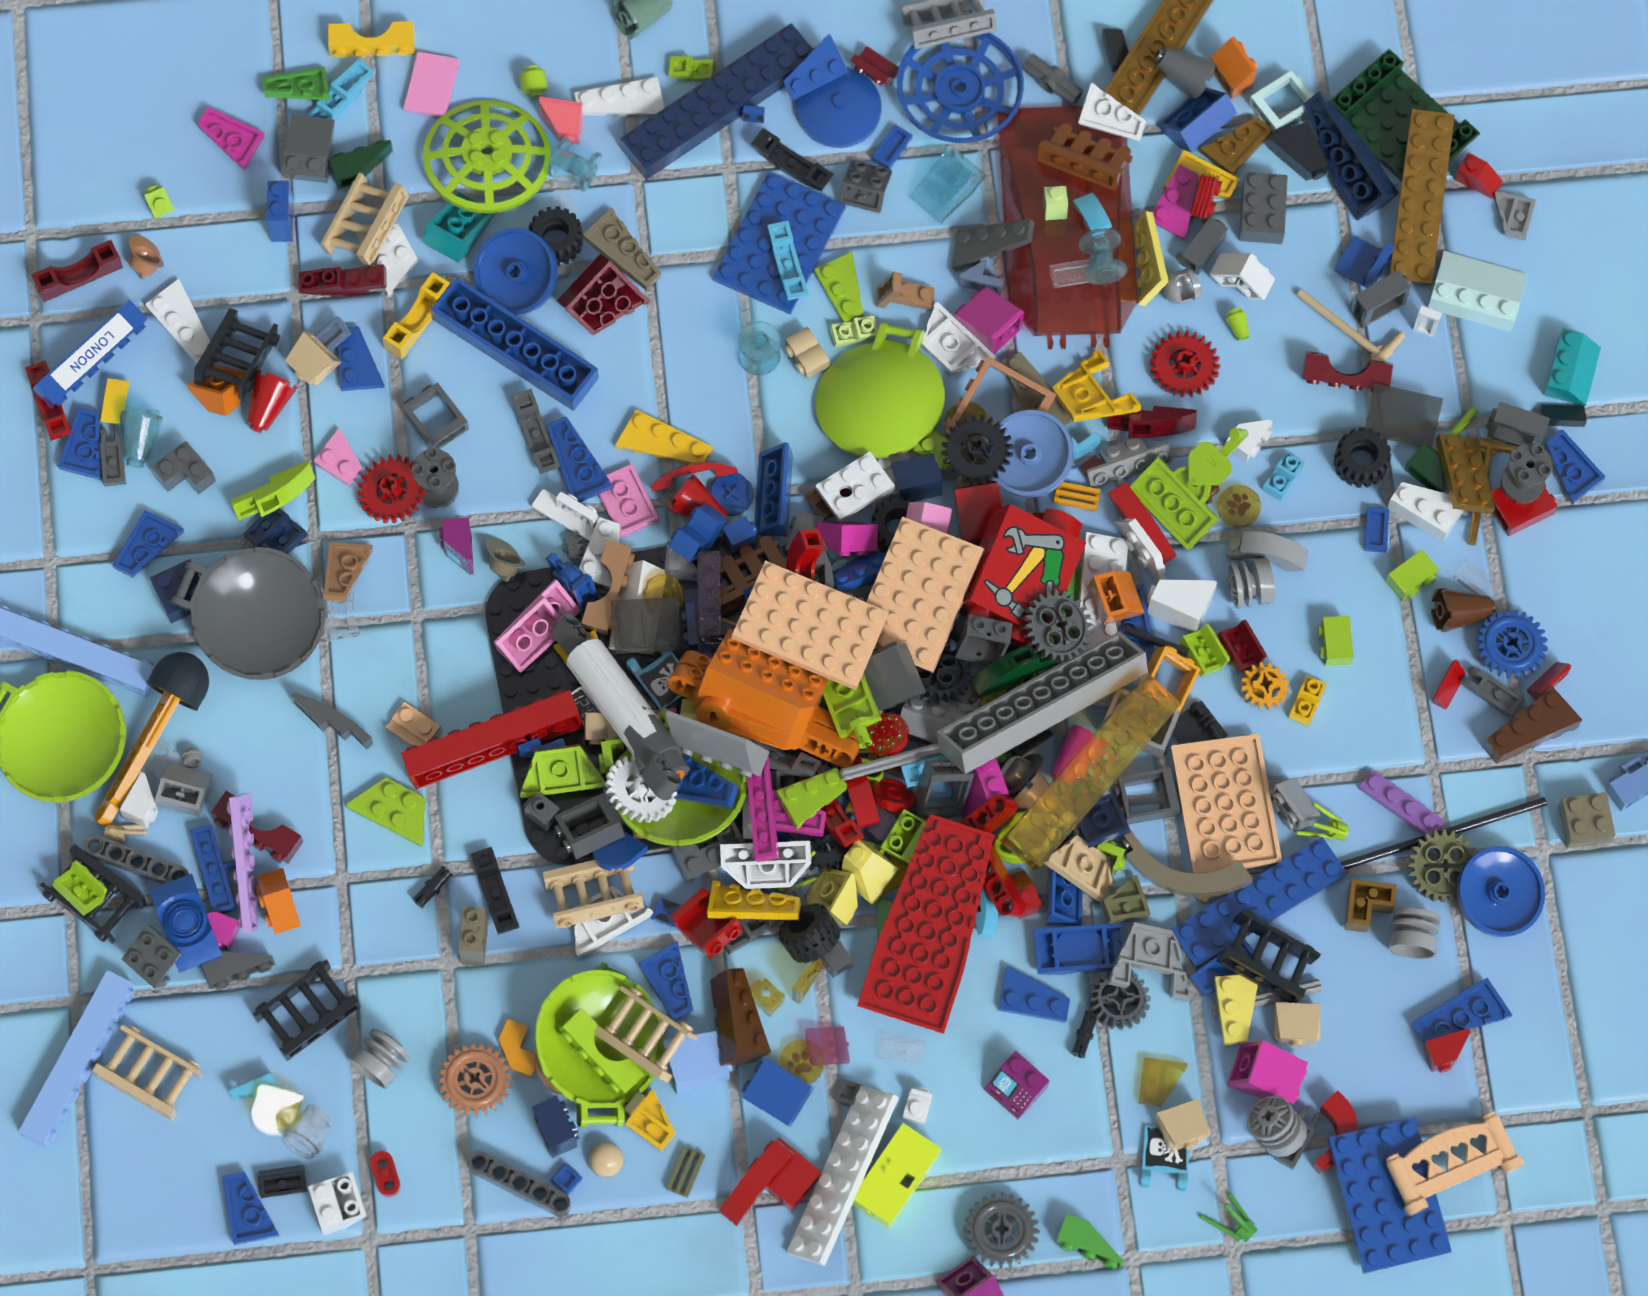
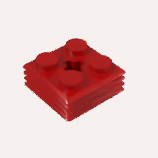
[1190,172,1222,219]

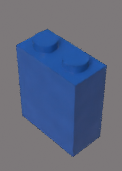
[266,181,294,242]
[741,1058,814,1127]

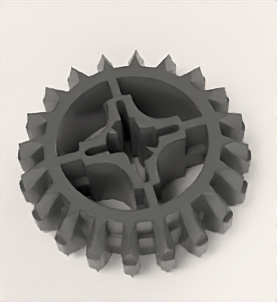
[1089,971,1151,1030]

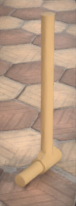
[1296,289,1406,362]

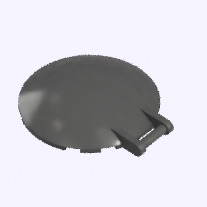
[171,547,325,680]

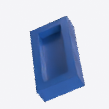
[871,124,913,169]
[1364,507,1389,553]

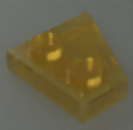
[1138,1057,1188,1107]

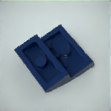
[243,508,308,554]

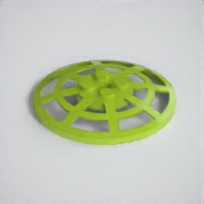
[423,100,551,213]

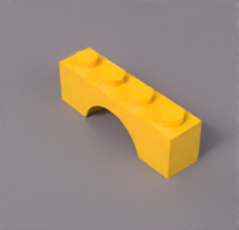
[328,21,415,58]
[383,272,450,359]

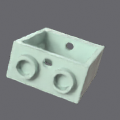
[1248,70,1314,135]

